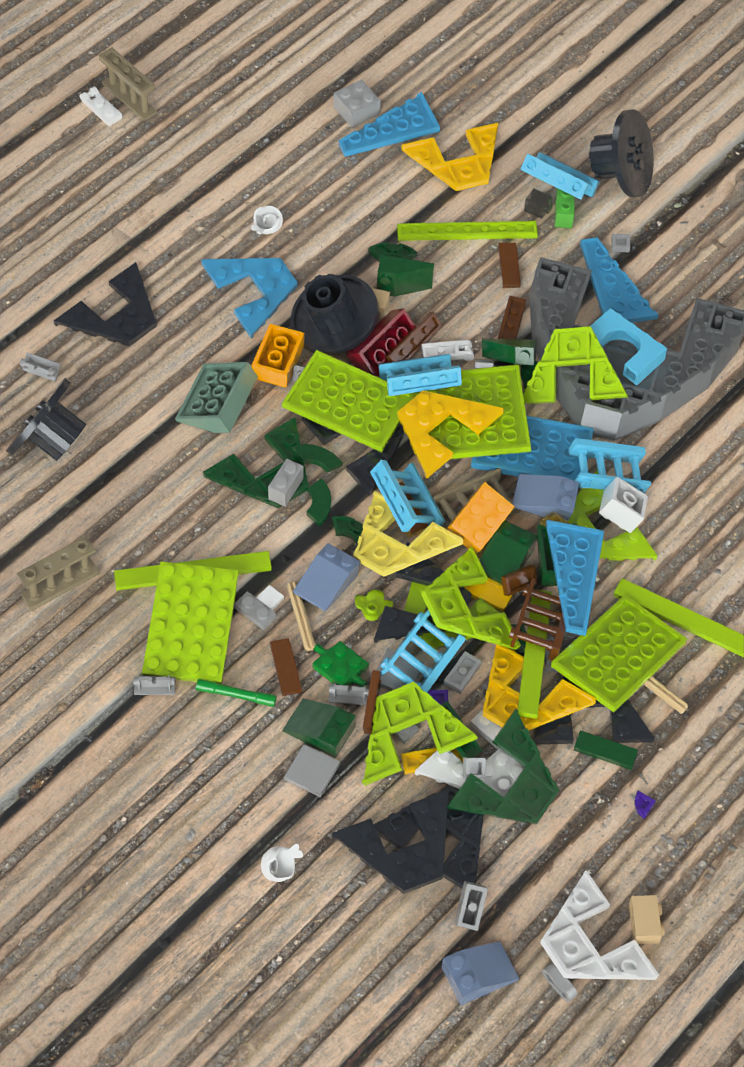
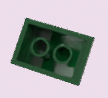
[377,255,434,297]
[479,520,538,584]
[537,523,575,587]
[283,698,356,759]

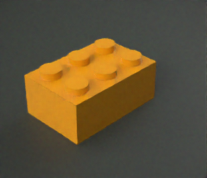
[252,324,304,388]
[446,482,515,553]

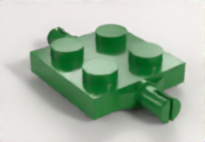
[312,641,369,687]

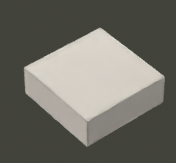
[256,585,284,611]

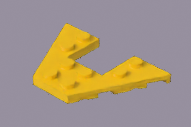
[401,123,498,191]
[398,390,504,478]
[483,644,596,730]

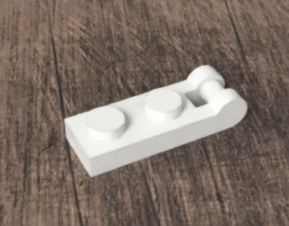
[80,87,122,126]
[421,340,474,361]

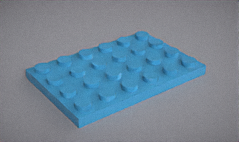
[471,416,594,489]

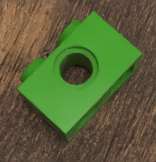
[555,188,574,228]

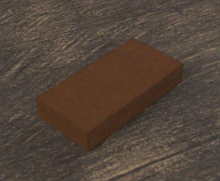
[501,565,537,596]

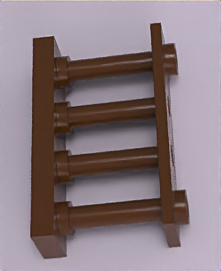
[509,578,566,661]

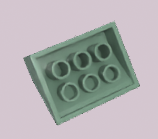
[175,362,258,433]

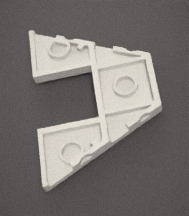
[415,710,524,797]
[540,871,659,980]

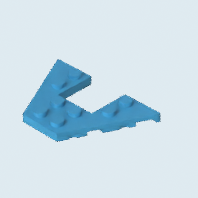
[201,258,298,339]

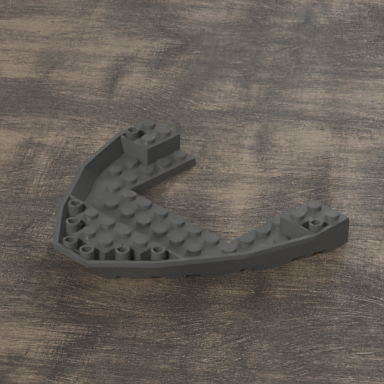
[529,257,744,441]

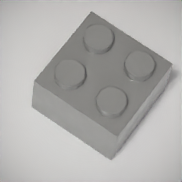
[333,79,380,128]

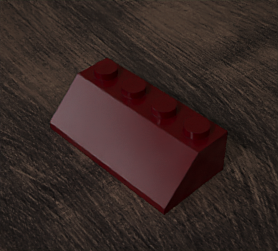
[346,308,415,378]

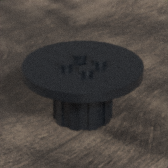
[589,109,654,197]
[290,273,379,355]
[6,377,87,461]

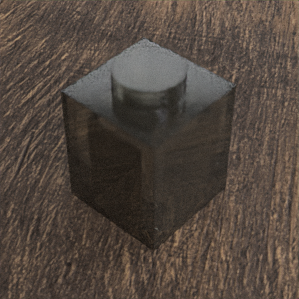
[524,188,553,219]

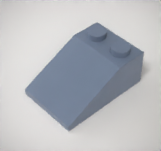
[512,474,579,523]
[293,543,360,612]
[442,941,519,1006]

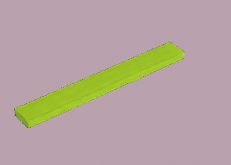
[397,221,538,241]
[114,551,271,591]
[613,578,744,657]
[518,590,552,719]

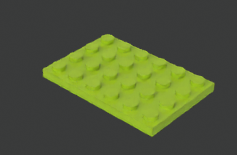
[282,350,415,452]
[142,561,239,684]
[551,595,687,712]

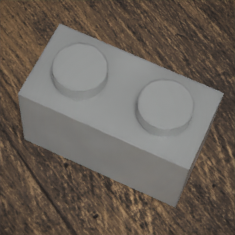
[268,459,303,507]
[454,881,488,931]

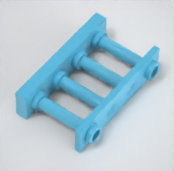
[521,152,600,199]
[378,354,462,396]
[569,438,651,494]
[370,460,446,532]
[380,610,466,692]

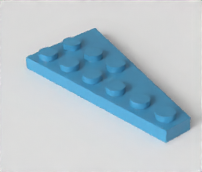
[339,92,440,157]
[580,238,658,323]
[546,520,604,636]

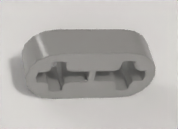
[542,963,578,1002]

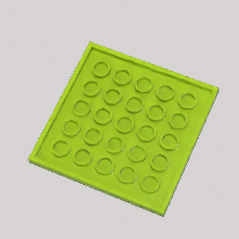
[414,365,531,459]

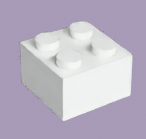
[599,477,648,533]

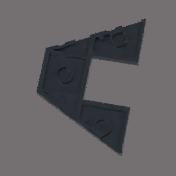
[54,262,157,347]
[302,416,405,495]
[374,542,472,643]
[533,676,654,745]
[374,786,484,889]
[332,790,449,894]

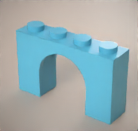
[591,308,667,385]

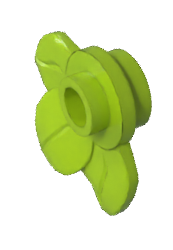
[355,589,393,621]

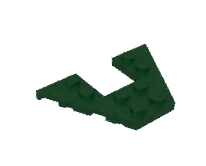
[203,417,309,508]
[447,709,560,824]

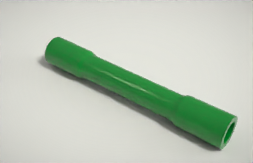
[196,679,277,707]

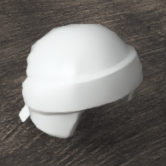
[251,206,283,234]
[261,843,303,882]

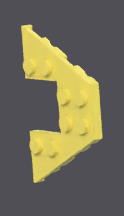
[354,491,463,576]

